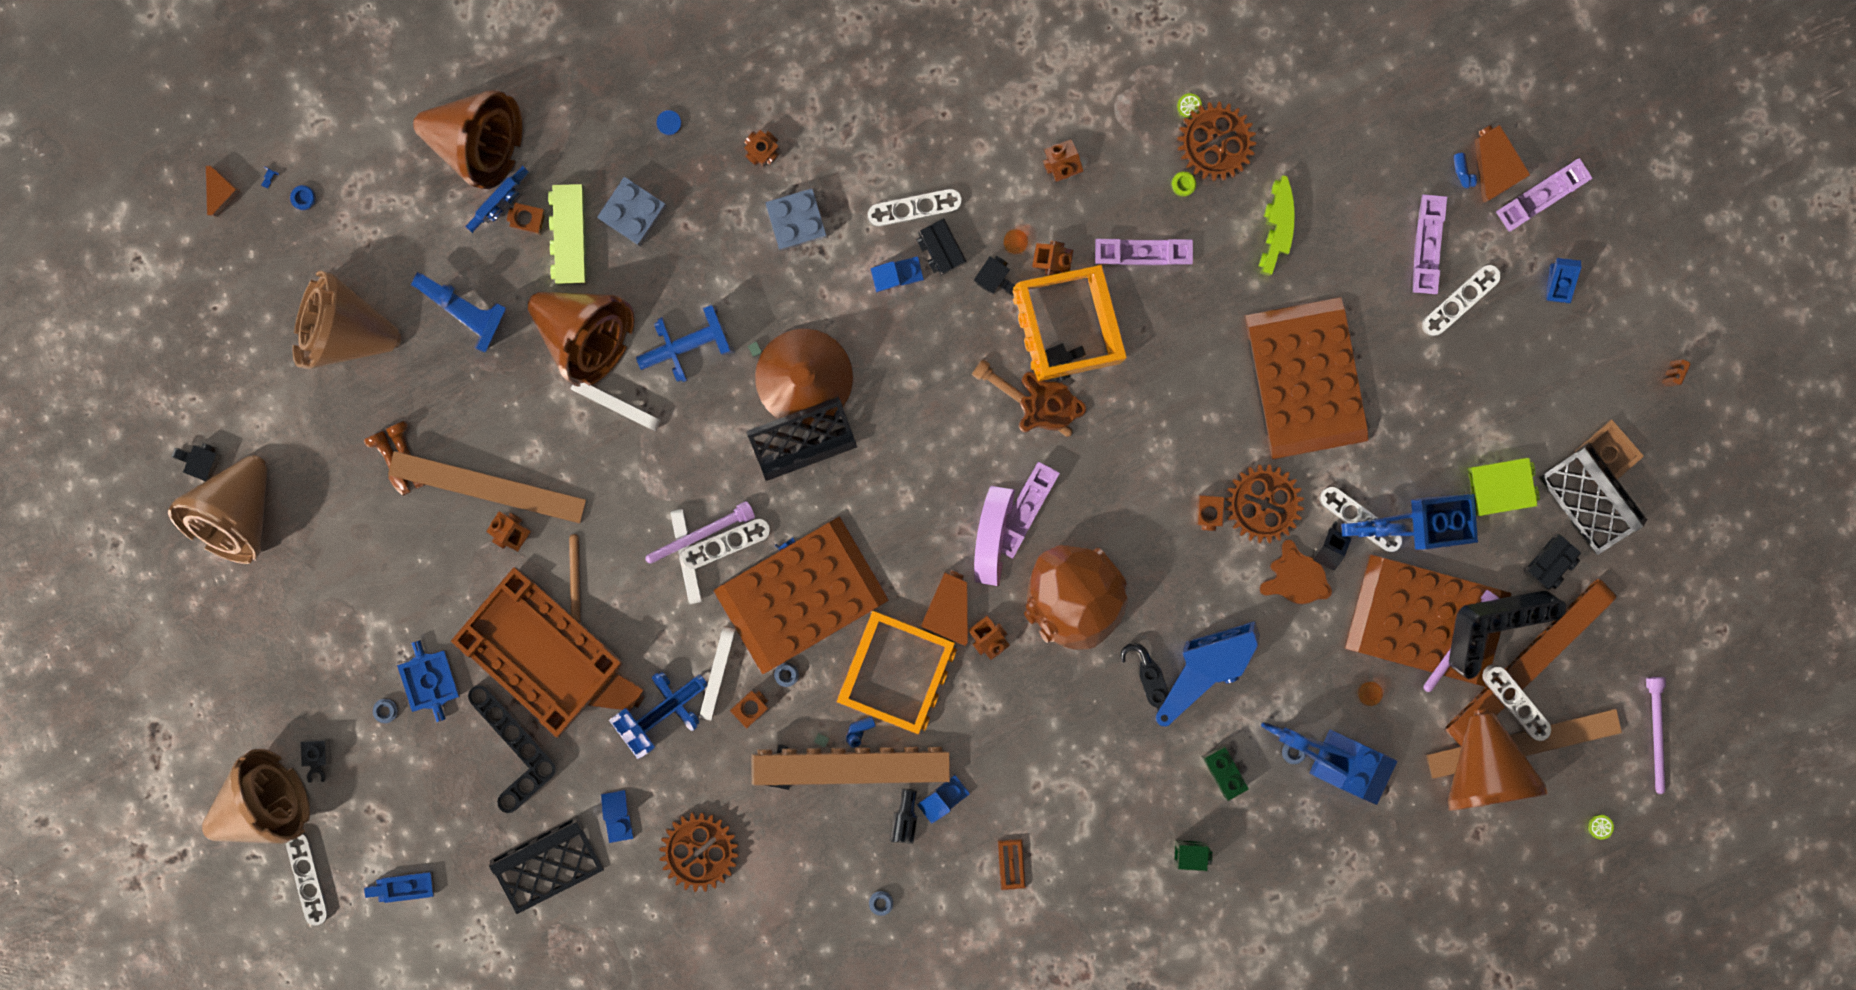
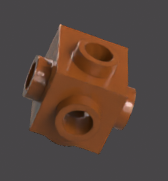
[744,130,779,167]
[1043,139,1084,182]
[1032,241,1074,276]
[486,511,531,552]
[968,616,1010,660]

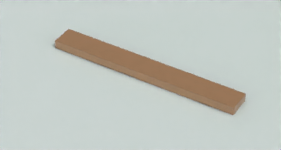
[388,451,586,523]
[1426,709,1622,779]

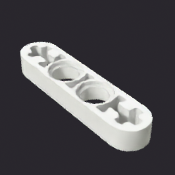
[868,189,961,227]
[1422,265,1500,336]
[570,383,661,431]
[1319,487,1402,552]
[671,509,702,604]
[679,519,770,569]
[699,626,736,721]
[1483,664,1551,741]
[286,833,329,926]

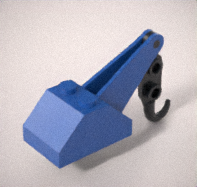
[1120,621,1260,727]

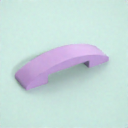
[1496,158,1593,232]
[1413,195,1447,294]
[1095,239,1193,265]
[1001,461,1060,558]
[974,486,1015,586]

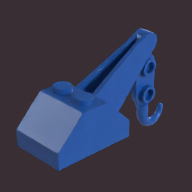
[1341,494,1478,550]
[1261,722,1398,805]

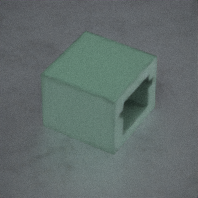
[748,342,762,357]
[814,733,830,748]

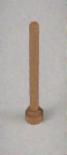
[971,359,1073,437]
[569,534,581,623]

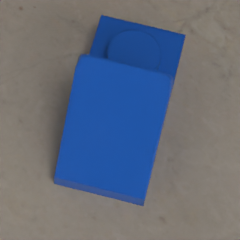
[870,256,924,292]
[1546,258,1582,303]
[917,774,970,824]
[601,790,634,843]

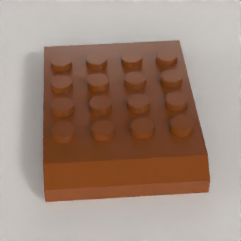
[1244,297,1368,459]
[713,516,889,675]
[1344,554,1512,687]
[451,567,623,738]

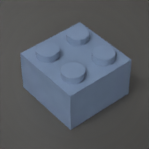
[597,177,667,247]
[765,189,827,252]

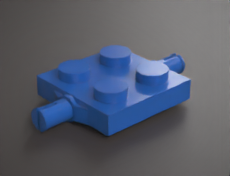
[465,166,530,233]
[397,640,460,722]

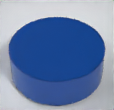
[657,110,682,136]
[290,185,316,211]

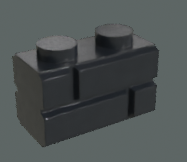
[916,218,967,276]
[1524,534,1581,590]

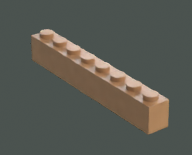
[751,746,950,785]

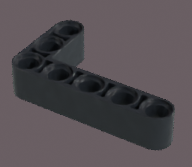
[1449,591,1566,679]
[468,684,558,813]

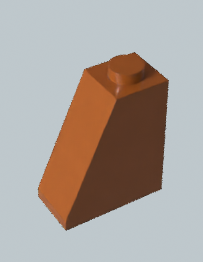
[1475,125,1530,203]
[921,570,968,646]
[588,671,646,711]

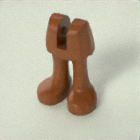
[364,420,425,496]

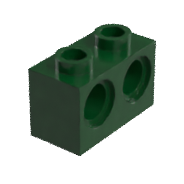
[1201,745,1249,801]
[1174,840,1213,871]

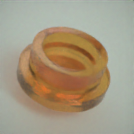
[1003,229,1028,254]
[1358,681,1383,706]

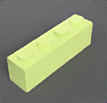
[548,184,587,285]

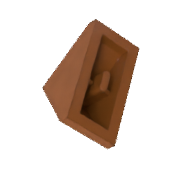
[206,166,240,217]

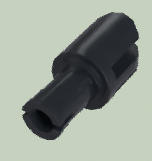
[890,789,918,844]

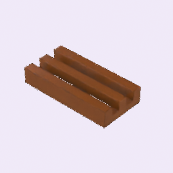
[1662,359,1691,387]
[998,839,1026,890]

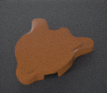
[1019,372,1086,432]
[1259,540,1332,604]

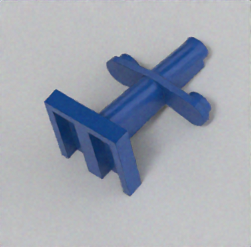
[411,272,506,352]
[636,305,735,382]
[609,672,708,759]

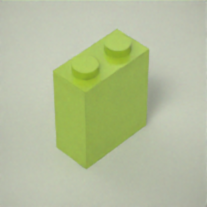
[1467,458,1540,516]

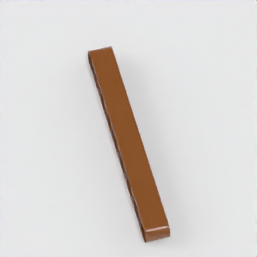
[1445,578,1617,747]

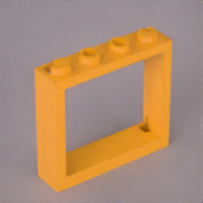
[1013,265,1127,381]
[837,610,957,734]

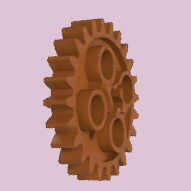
[1176,101,1256,182]
[1224,465,1304,543]
[659,812,739,892]

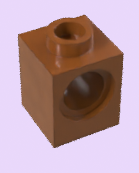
[507,203,546,235]
[1196,496,1224,531]
[730,689,769,729]

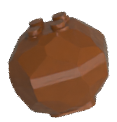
[1024,545,1128,650]

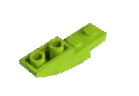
[1258,175,1295,276]

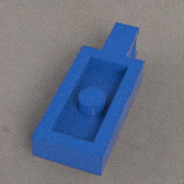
[364,872,434,903]

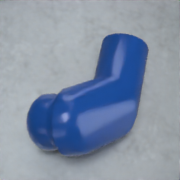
[1454,153,1477,189]
[846,716,876,748]

